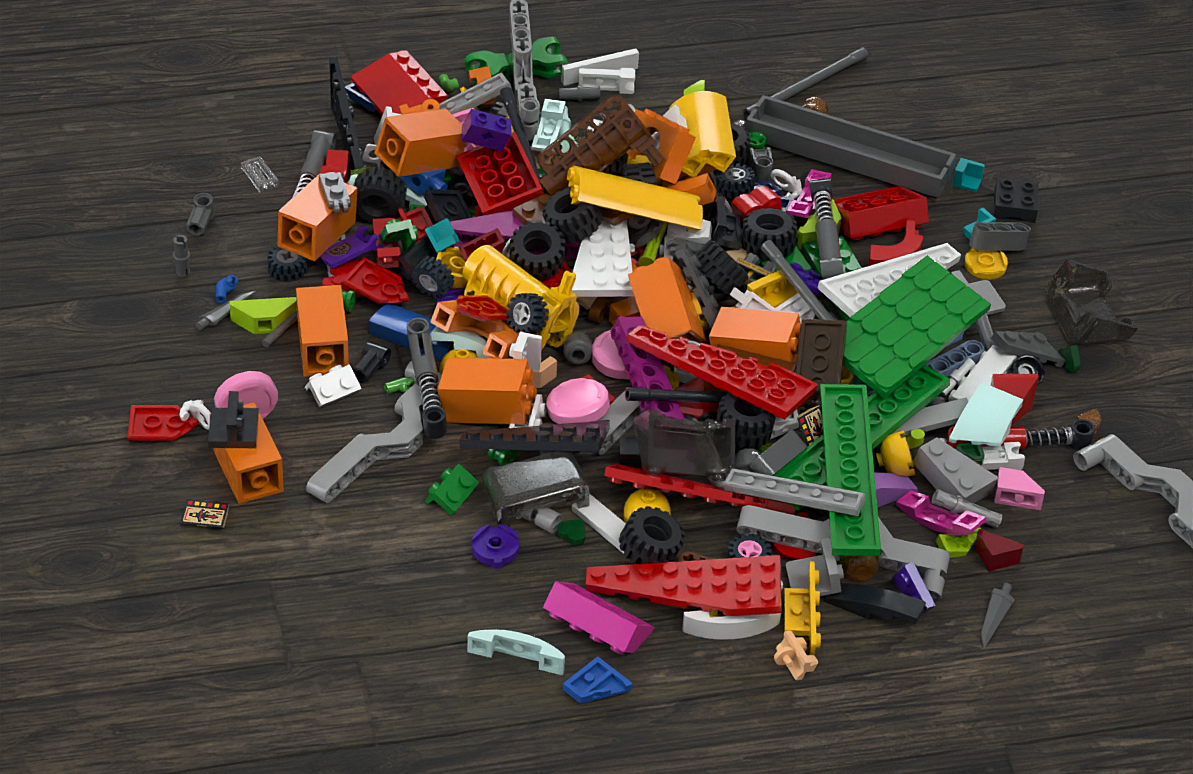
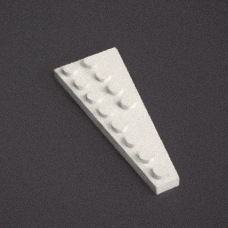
[572,220,634,297]
[818,243,961,317]

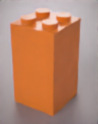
[374,108,467,177]
[277,173,357,261]
[628,257,706,343]
[296,285,349,376]
[709,307,801,364]
[438,358,537,425]
[209,402,284,504]

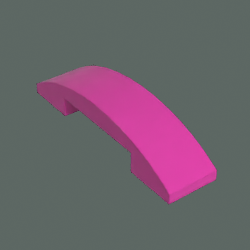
[786,169,832,218]
[896,490,986,535]

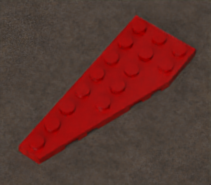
[626,325,818,420]
[604,463,796,515]
[586,555,781,616]

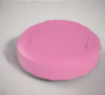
[592,330,629,379]
[214,371,278,419]
[546,378,610,424]

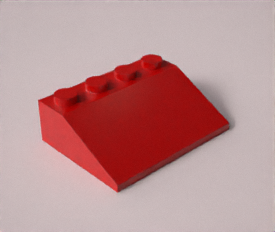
[350,51,447,115]
[456,132,544,216]
[833,186,929,240]

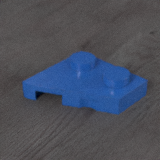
[563,657,633,704]

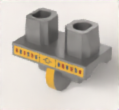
[736,253,777,289]

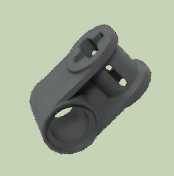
[748,147,773,182]

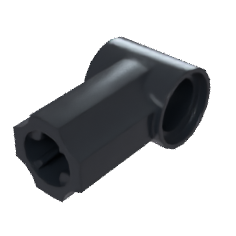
[352,341,391,383]

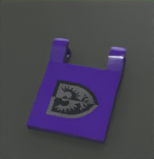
[318,225,385,268]

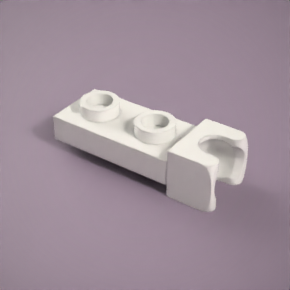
[579,68,635,94]
[981,442,1025,470]

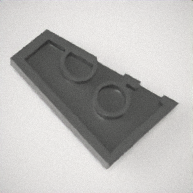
[991,331,1066,368]

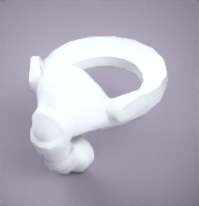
[770,169,802,199]
[179,400,211,430]

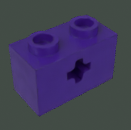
[462,109,511,151]

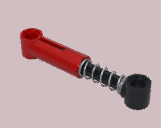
[947,419,1095,451]

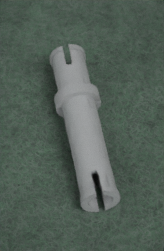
[932,489,1002,528]

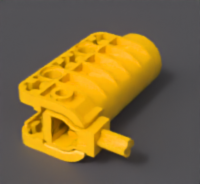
[463,245,579,349]

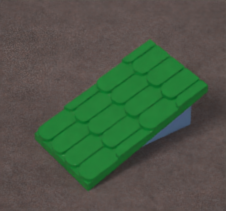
[843,255,991,398]

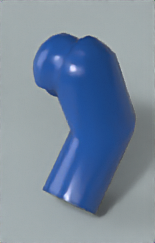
[215,275,238,304]

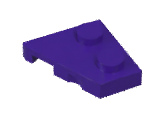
[892,562,935,614]

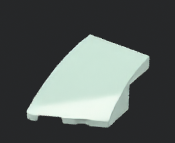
[431,326,489,358]
[949,382,1023,447]

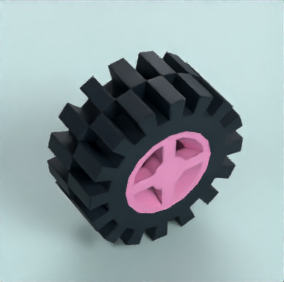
[727,533,772,558]

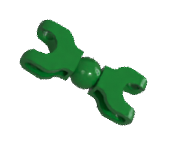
[464,37,569,87]

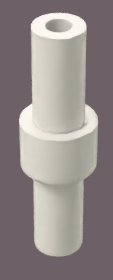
[941,358,975,396]

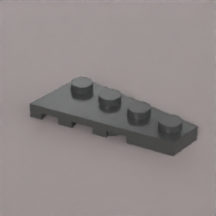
[675,248,718,330]

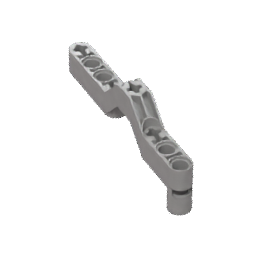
[509,0,540,141]
[306,361,442,503]
[512,391,644,534]
[1073,434,1193,548]
[736,505,950,601]

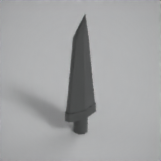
[195,291,255,331]
[980,583,1015,648]

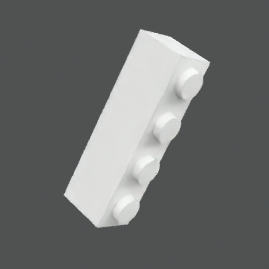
[948,345,1017,402]

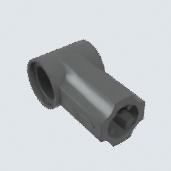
[186,193,214,237]

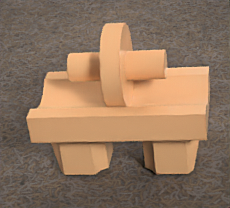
[774,631,818,680]

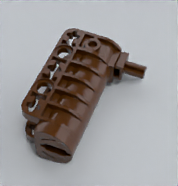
[537,96,664,196]

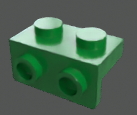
[378,219,418,252]
[425,464,479,515]

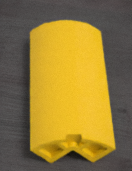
[669,91,736,178]
[567,166,703,233]

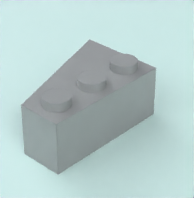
[913,438,999,503]

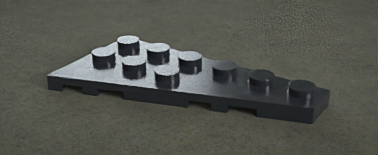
[329,56,367,175]
[459,420,610,452]

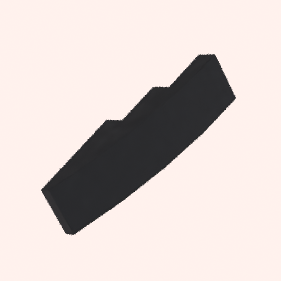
[824,583,926,625]

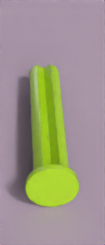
[638,221,668,266]

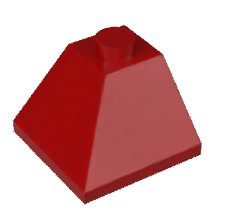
[990,374,1038,425]

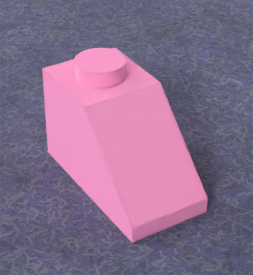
[994,467,1045,510]

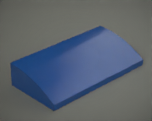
[369,304,454,360]

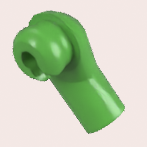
[438,74,459,93]
[384,377,416,394]

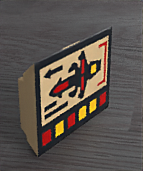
[797,405,823,447]
[180,499,229,528]

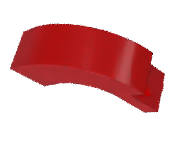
[321,150,350,183]
[372,218,400,268]
[868,220,923,266]

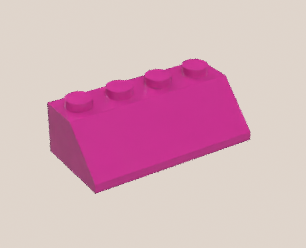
[543,581,654,655]

